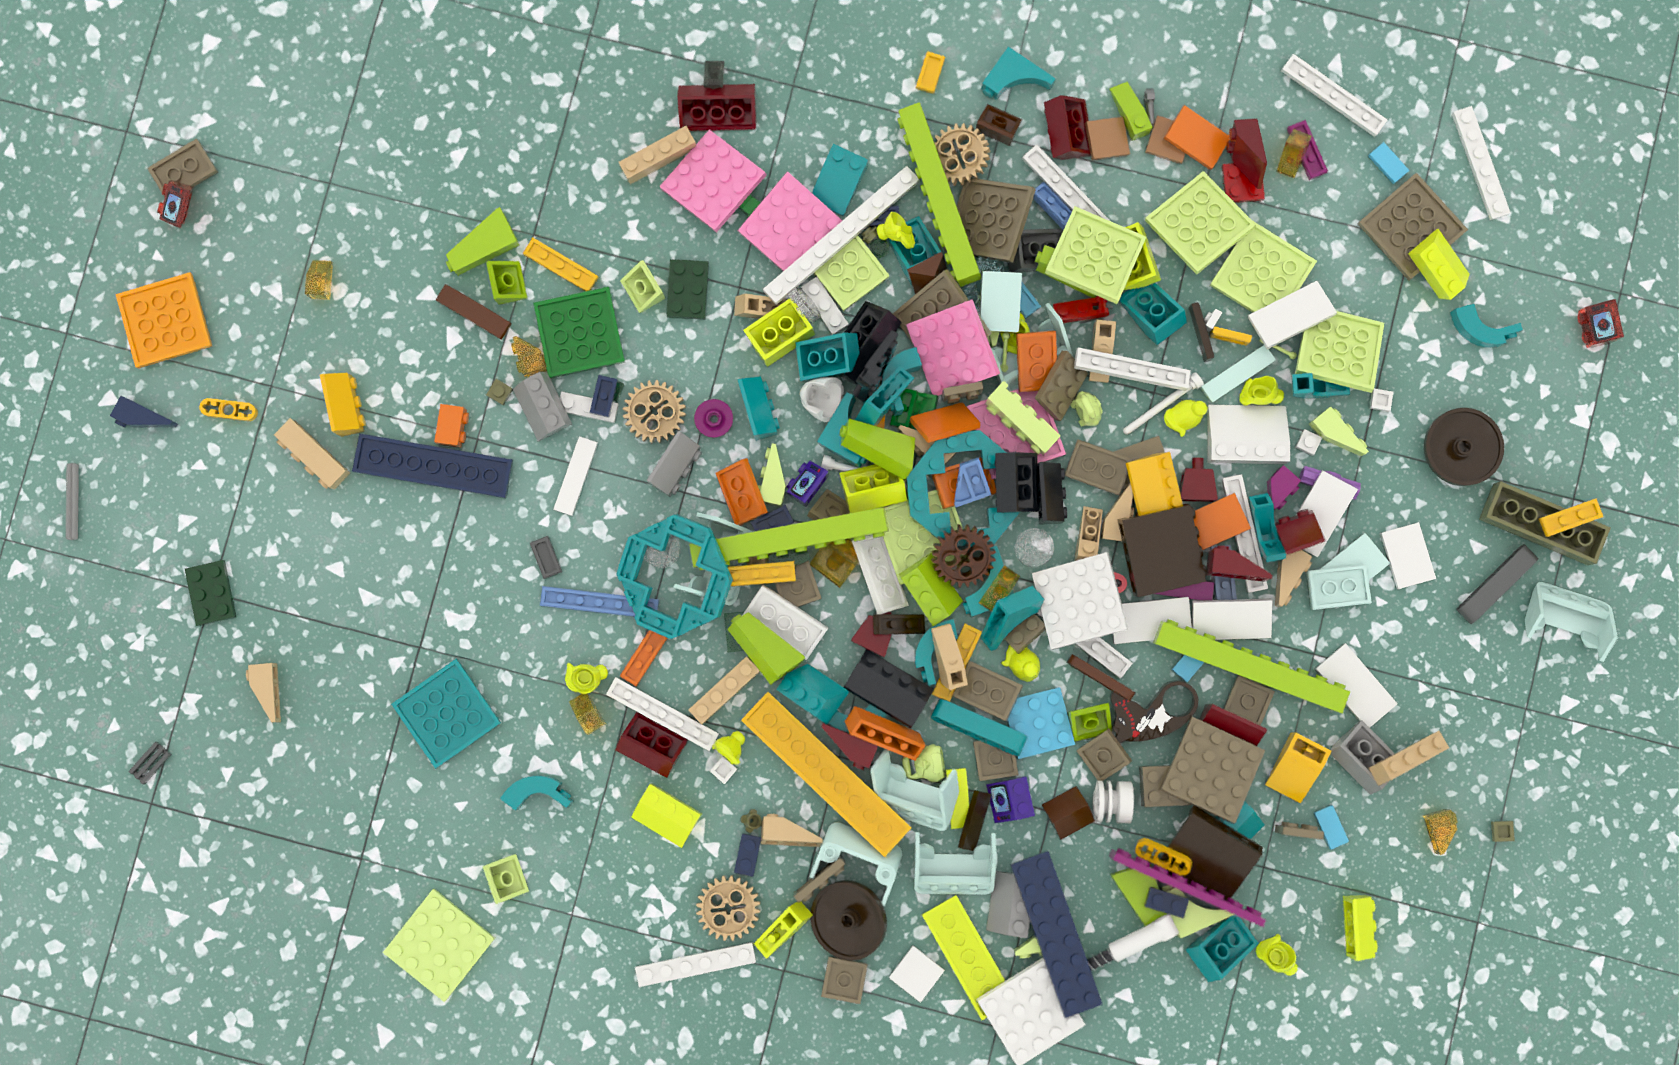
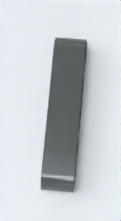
[1456,544,1539,624]

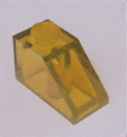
[1277,129,1312,178]
[305,260,333,300]
[979,566,1020,612]
[1423,809,1458,855]

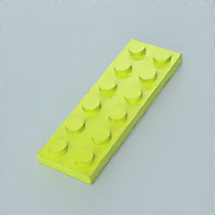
[922,895,1005,1020]

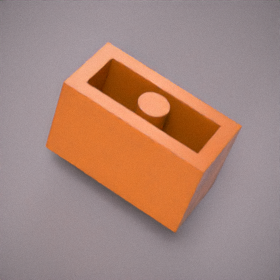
[434,404,469,448]

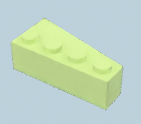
[985,381,1060,455]

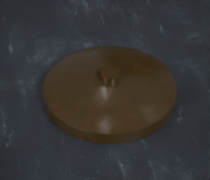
[1424,408,1504,486]
[810,880,887,961]

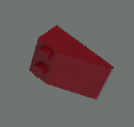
[1226,119,1267,189]
[1275,509,1326,555]
[1206,545,1272,582]
[821,723,878,770]

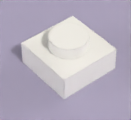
[1204,309,1222,332]
[1369,389,1393,412]
[1295,429,1322,456]
[710,756,737,784]

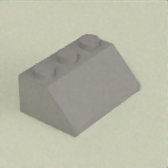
[513,372,572,441]
[647,431,702,497]
[1330,720,1395,795]
[986,871,1030,938]

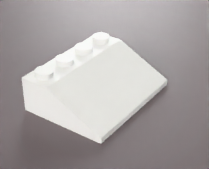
[1207,405,1290,464]

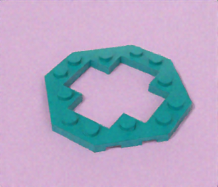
[906,430,1020,547]
[616,514,733,639]

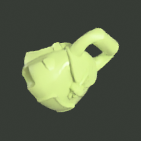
[1071,391,1103,427]
[902,744,945,782]

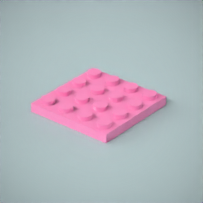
[659,130,766,233]
[737,172,842,271]
[906,299,1000,396]
[967,389,1066,479]

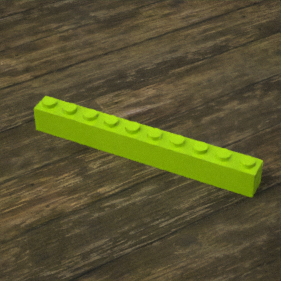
[897,102,982,287]
[689,507,889,571]
[1153,619,1351,713]

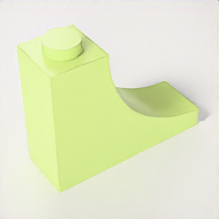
[1161,884,1234,938]

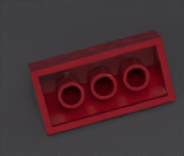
[677,84,756,131]

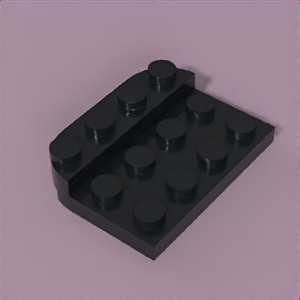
[852,330,898,403]

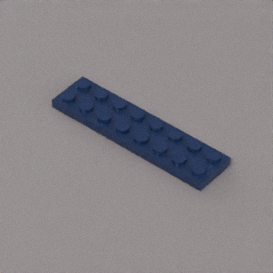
[352,433,513,498]
[1010,851,1103,1018]

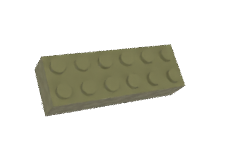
[1479,481,1611,565]

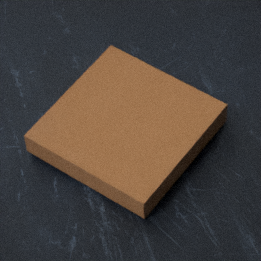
[1145,115,1185,164]
[1085,117,1130,160]

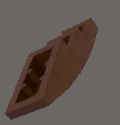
[435,284,512,340]

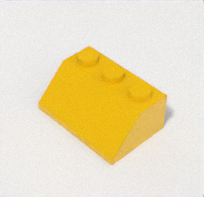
[320,373,366,437]
[1126,452,1183,516]

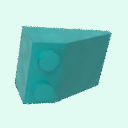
[812,144,868,217]
[888,216,941,285]
[1119,283,1187,345]
[1185,915,1259,982]

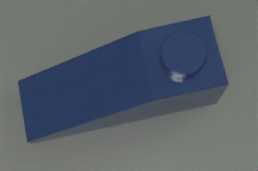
[110,396,178,428]

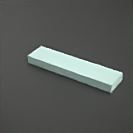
[1200,345,1276,403]

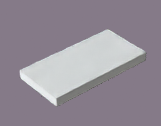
[1248,281,1337,349]
[1295,470,1358,557]
[852,535,909,614]
[742,584,828,660]
[1113,597,1192,644]
[1192,599,1272,640]
[1315,643,1397,728]

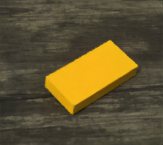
[916,51,945,94]
[1209,326,1252,346]

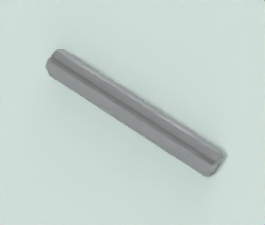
[66,463,79,540]

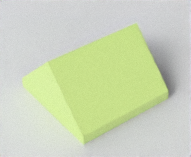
[620,260,665,313]
[483,854,529,904]

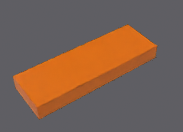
[620,630,668,687]

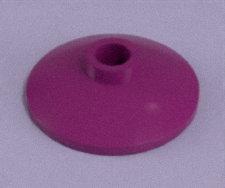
[694,399,733,438]

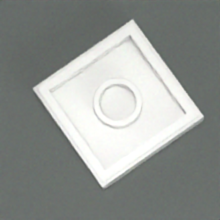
[889,946,945,1003]

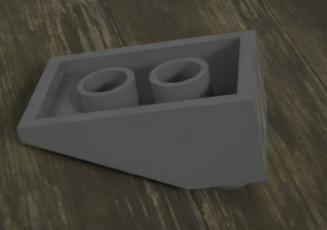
[1008,229,1063,273]

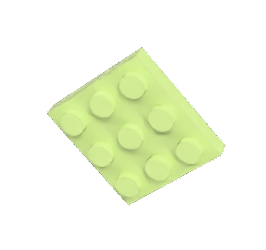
[814,235,890,312]

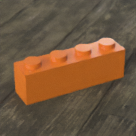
[845,706,926,761]

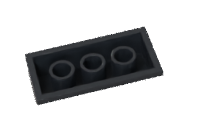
[838,301,902,385]
[843,649,934,728]

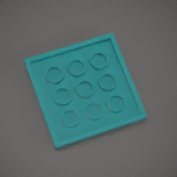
[391,659,501,769]

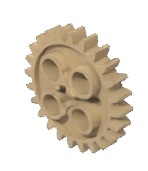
[934,123,991,186]
[623,380,686,444]
[696,875,761,941]

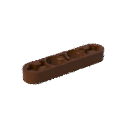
[1066,654,1135,701]

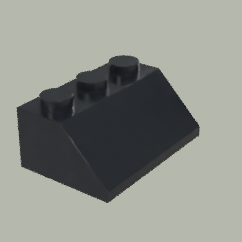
[995,452,1039,513]
[1038,462,1067,525]

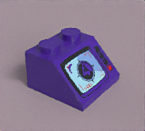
[786,461,829,507]
[986,776,1035,823]

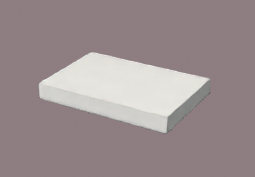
[1380,522,1436,589]

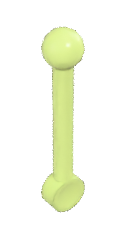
[1000,332,1010,372]
[1259,339,1297,359]

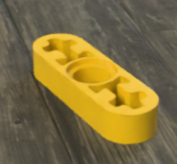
[199,398,258,421]
[1135,838,1192,876]

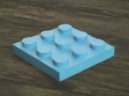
[1007,687,1075,759]

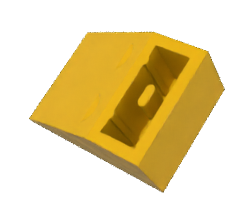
[1265,732,1331,803]

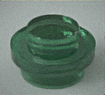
[870,238,889,258]

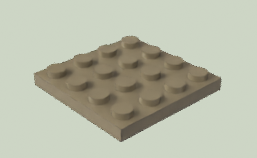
[1357,173,1468,281]
[943,178,1036,263]
[893,269,992,344]
[1160,717,1265,824]

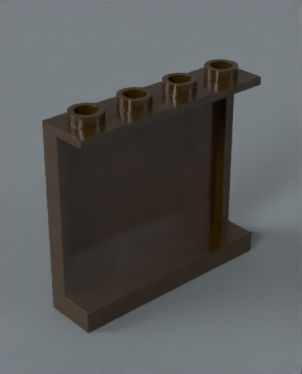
[1118,504,1207,597]
[1159,805,1263,900]

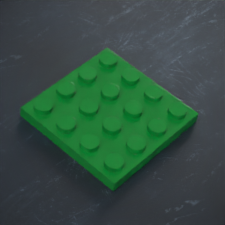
[533,287,625,378]

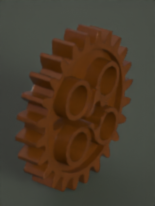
[931,524,996,588]

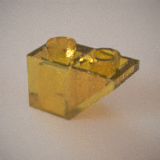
[511,336,547,377]
[569,693,607,735]

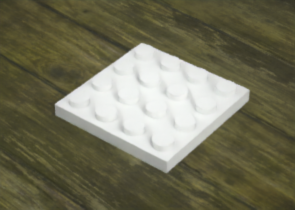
[1032,552,1128,650]
[977,958,1085,1065]

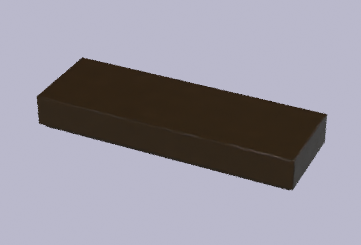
[1188,302,1214,363]
[873,614,925,635]
[958,790,992,851]

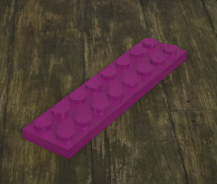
[1109,848,1266,927]

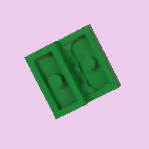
[890,389,939,430]

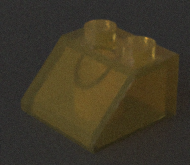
[810,539,859,588]

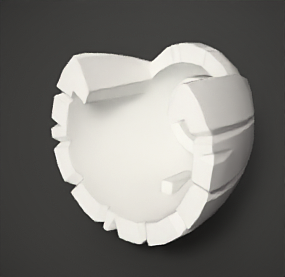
[799,377,844,422]

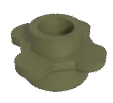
[862,226,877,244]
[740,809,762,833]

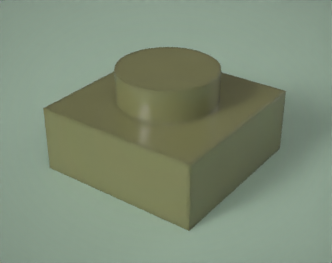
[486,379,513,406]
[1491,821,1515,842]

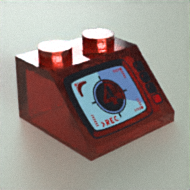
[157,180,194,228]
[1578,299,1624,348]

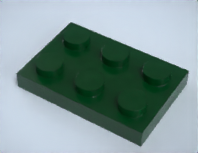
[666,259,709,320]
[185,560,236,626]

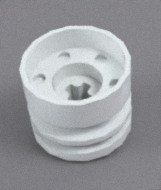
[1093,781,1134,823]

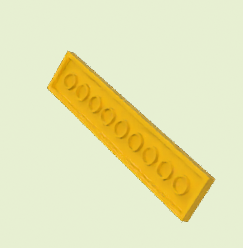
[741,692,911,857]

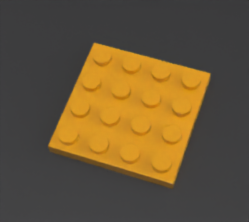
[115,272,212,369]

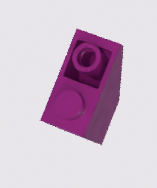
[1267,465,1301,510]

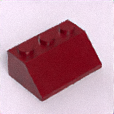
[1044,95,1091,160]
[1199,704,1267,746]
[615,712,688,778]

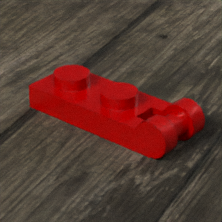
[1053,296,1109,323]

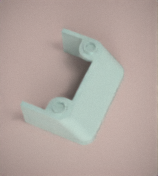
[991,303,1073,392]
[674,512,753,605]
[1525,582,1618,662]
[871,749,959,831]
[810,822,902,906]
[914,832,997,895]

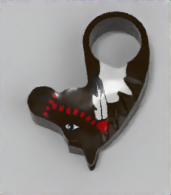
[1110,680,1199,743]

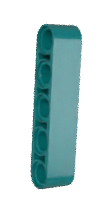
[931,699,1027,756]

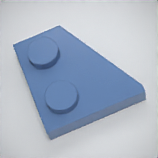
[954,457,991,507]

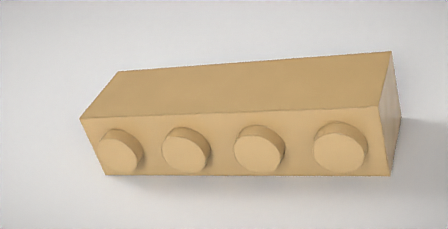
[619,126,696,185]
[274,418,350,490]
[689,656,760,725]
[1369,731,1449,786]

